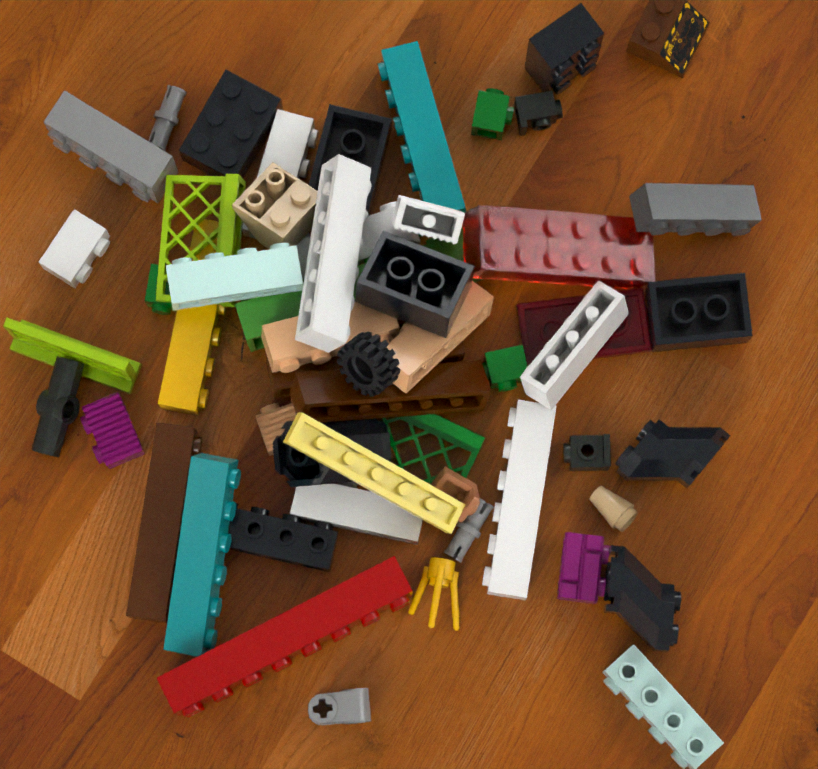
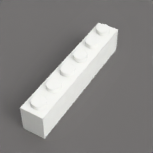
[295,154,371,353]
[482,400,557,600]

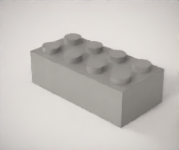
[44,90,179,203]

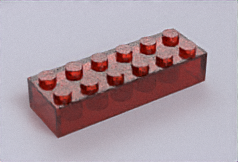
[463,205,655,289]

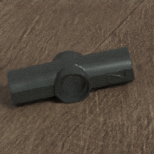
[32,356,85,457]

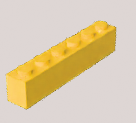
[158,219,227,416]

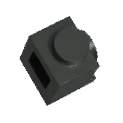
[514,90,563,136]
[563,434,611,471]

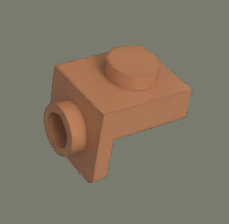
[430,466,480,523]

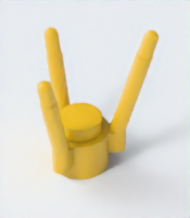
[408,557,460,631]

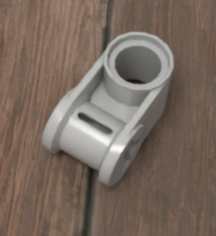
[308,688,372,726]

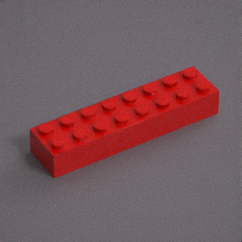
[157,556,413,718]

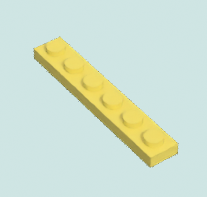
[283,412,466,534]

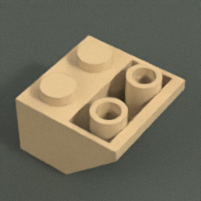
[232,162,318,249]

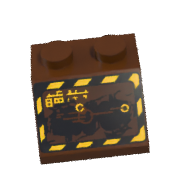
[626,0,710,78]

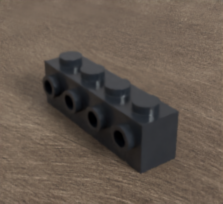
[228,503,339,572]

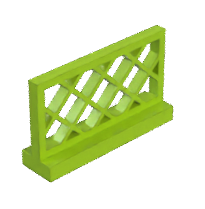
[156,174,246,307]
[3,317,142,394]

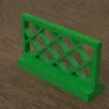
[382,414,486,484]

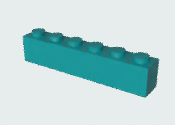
[377,41,467,222]
[163,453,241,657]

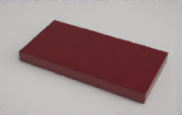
[516,288,652,366]

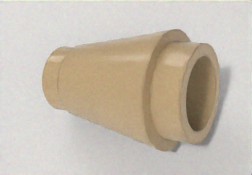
[589,485,638,532]

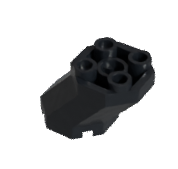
[273,418,392,487]
[615,419,731,488]
[604,545,681,652]

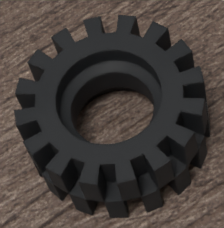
[337,332,400,397]

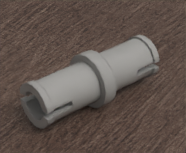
[148,85,187,151]
[444,498,494,563]

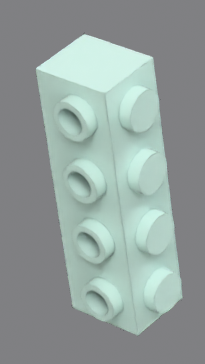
[166,243,303,311]
[602,644,724,769]

